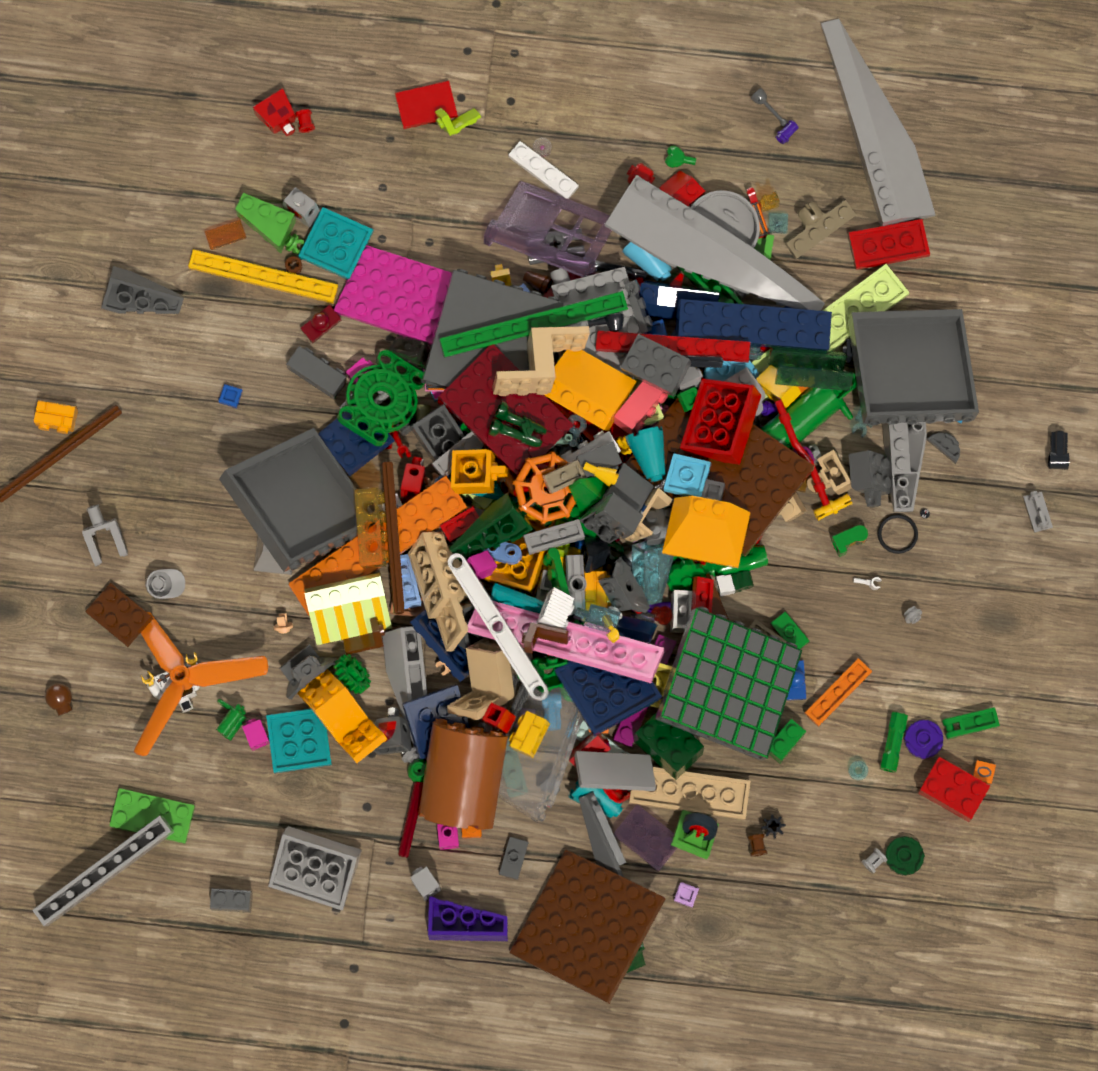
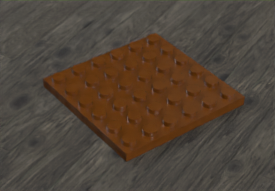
[509,849,665,1004]

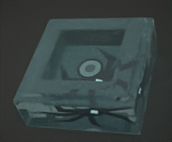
[768,213,788,234]

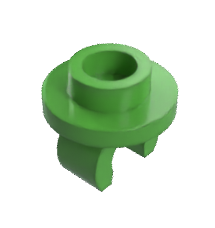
[285,234,305,254]

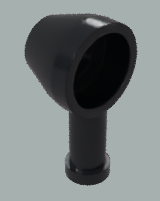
[588,314,624,332]

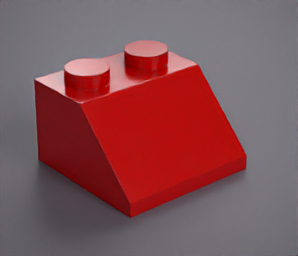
[659,170,705,207]

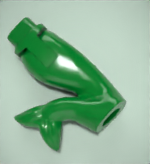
[701,545,768,577]

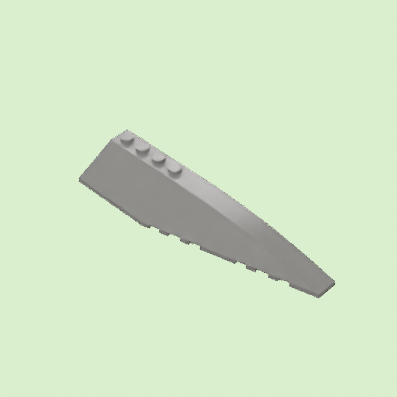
[821,19,936,227]
[604,175,825,311]

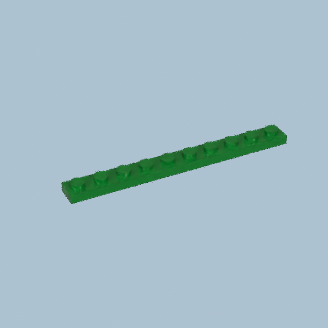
[439,291,628,358]

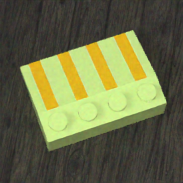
[304,572,392,645]

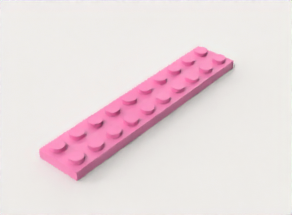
[468,601,664,683]

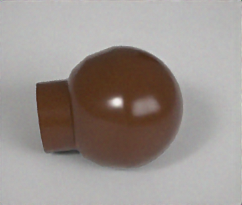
[45,684,73,716]

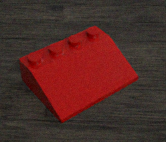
[680,379,762,465]

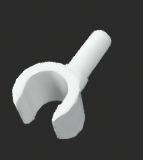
[854,577,882,590]

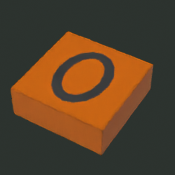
[973,760,996,785]

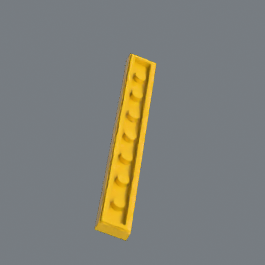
[188,249,339,304]

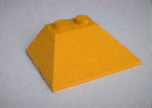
[662,496,751,568]

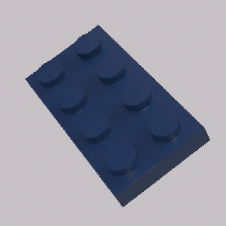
[410,609,469,682]

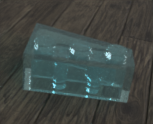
[632,542,674,605]

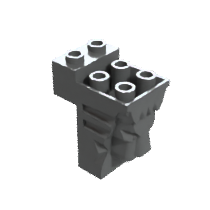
[579,463,654,543]

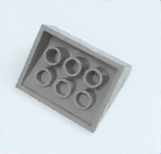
[268,826,362,911]

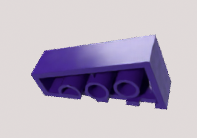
[428,896,508,941]

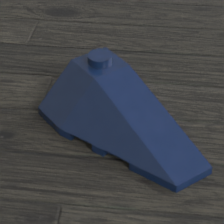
[640,281,720,321]

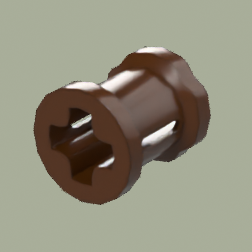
[748,834,768,857]

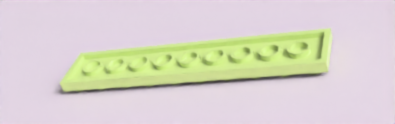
[752,264,910,402]

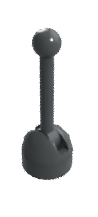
[751,88,788,127]

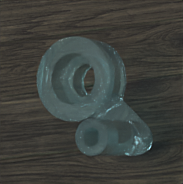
[568,415,587,447]

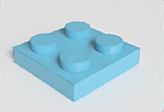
[664,453,711,497]

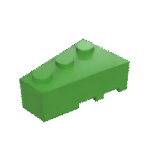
[235,193,296,253]

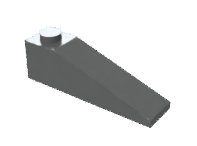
[101,266,184,314]

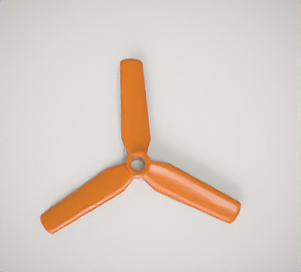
[134,612,268,756]

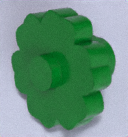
[666,560,706,591]

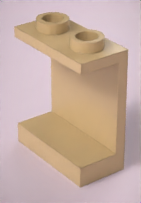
[625,488,673,542]

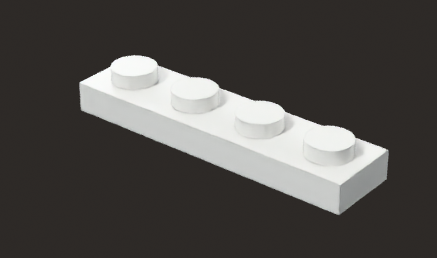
[508,141,579,201]

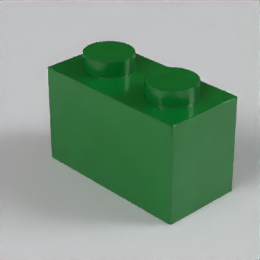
[769,719,806,764]

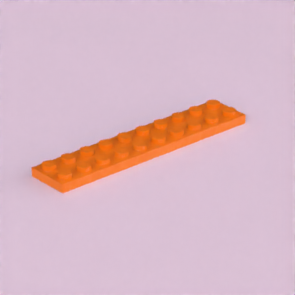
[288,476,468,616]

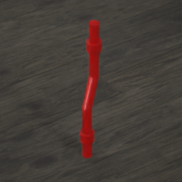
[775,399,830,506]

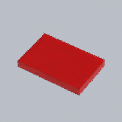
[395,81,458,129]

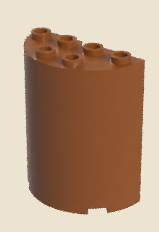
[418,719,508,830]

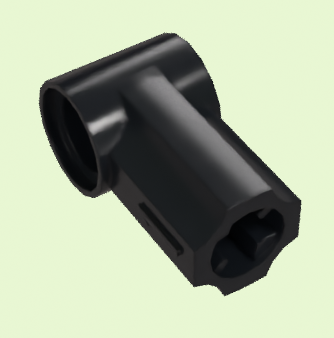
[1048,431,1069,470]

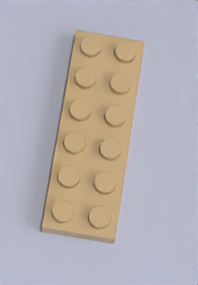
[629,767,751,820]

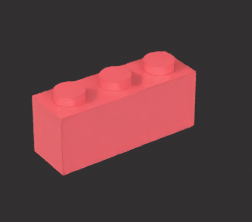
[614,382,668,435]

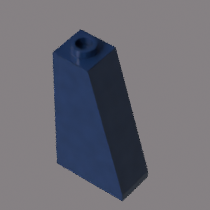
[579,611,658,644]

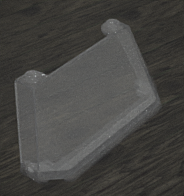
[497,672,583,823]

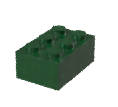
[634,713,704,780]

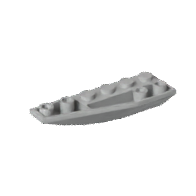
[883,422,927,512]
[382,626,428,746]

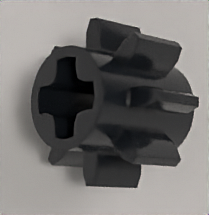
[761,814,786,840]

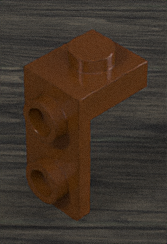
[343,617,385,655]
[522,622,569,654]

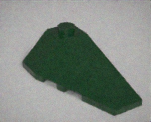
[449,493,533,562]

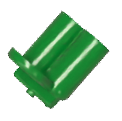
[216,699,246,741]

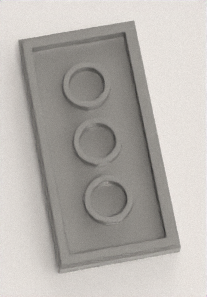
[574,751,656,791]

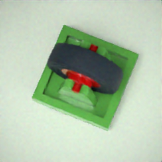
[671,810,719,860]

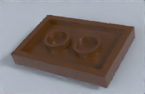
[85,583,153,647]

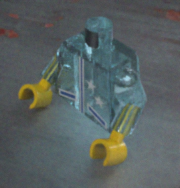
[574,604,621,643]

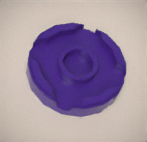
[904,720,943,759]

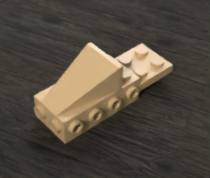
[408,531,468,651]

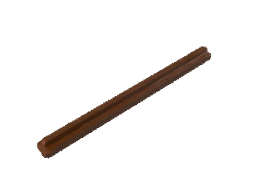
[0,405,122,503]
[382,461,405,614]

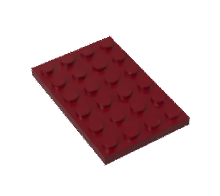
[438,345,574,477]

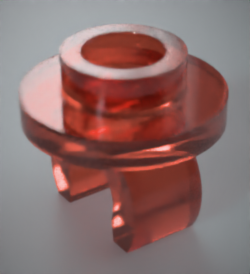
[651,606,672,625]

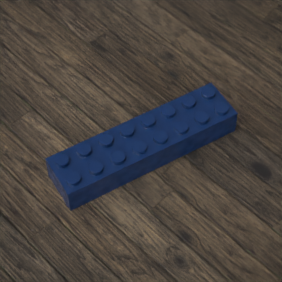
[675,299,832,352]

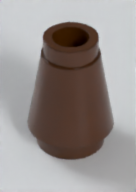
[523,271,552,293]

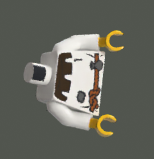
[141,652,200,712]

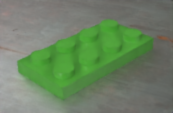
[109,788,195,844]

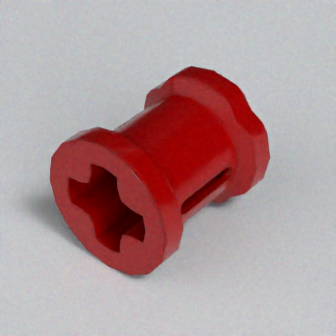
[295,109,315,133]

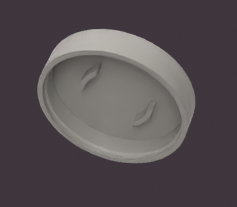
[690,190,760,248]

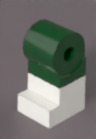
[716,571,754,597]

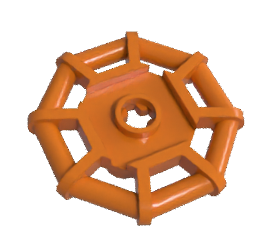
[513,451,576,524]

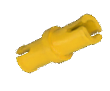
[813,494,853,521]

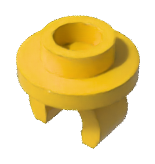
[616,436,632,455]

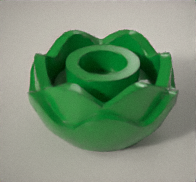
[407,759,426,782]

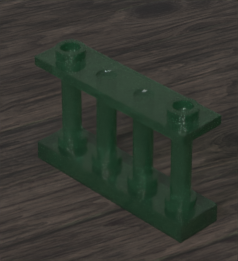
[768,346,854,391]

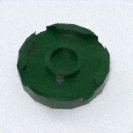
[885,836,925,876]

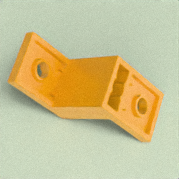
[297,669,387,763]

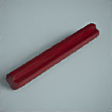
[398,782,423,858]

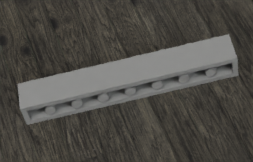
[33,816,174,926]

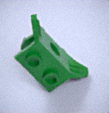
[517,655,570,693]

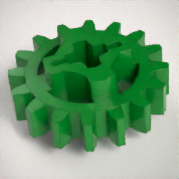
[334,654,371,694]

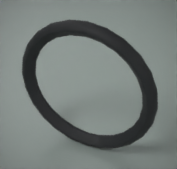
[878,514,918,554]

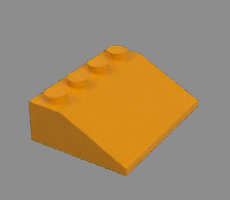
[545,350,637,431]
[483,514,555,597]

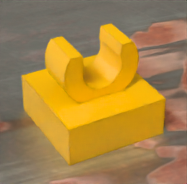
[490,264,511,286]

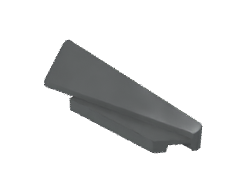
[579,792,626,877]

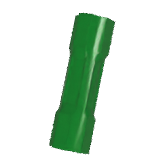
[880,712,908,773]

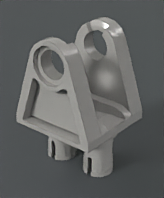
[82,504,128,567]

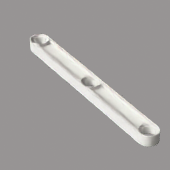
[448,554,548,700]

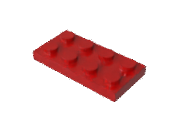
[848,219,930,270]

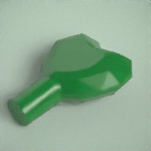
[665,146,696,168]

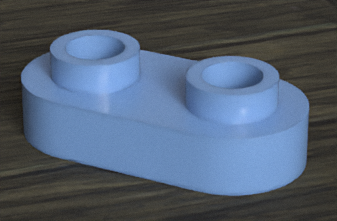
[484,542,522,565]

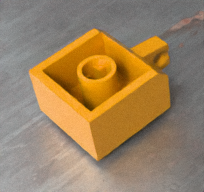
[451,449,508,494]

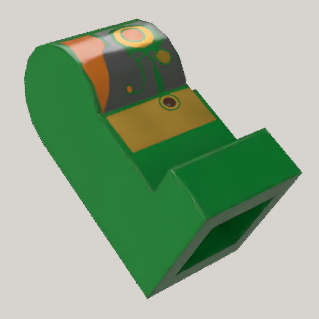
[831,525,868,557]

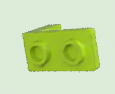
[435,108,481,136]

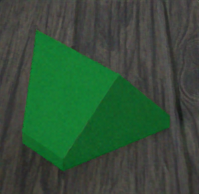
[569,477,608,514]

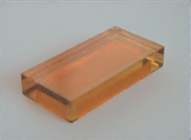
[205,220,246,250]

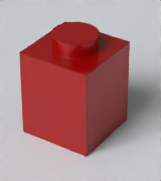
[482,702,516,734]

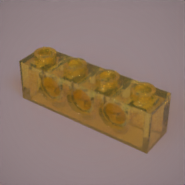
[355,487,389,568]

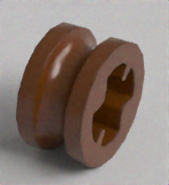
[285,256,302,274]

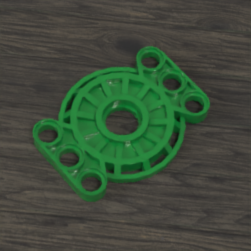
[337,350,425,446]

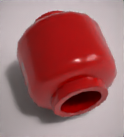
[627,163,655,184]

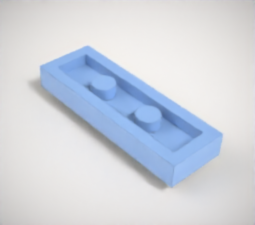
[400,554,421,609]

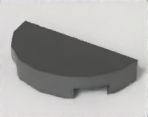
[926,433,960,464]

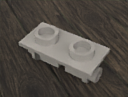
[1023,491,1053,533]

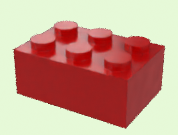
[918,757,990,822]

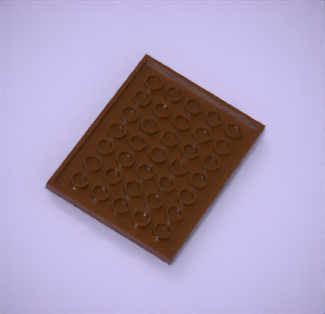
[625,388,814,557]

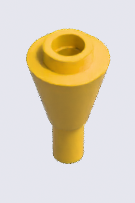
[583,462,619,487]

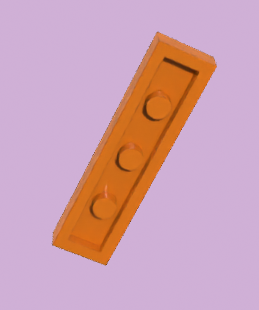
[804,658,872,727]

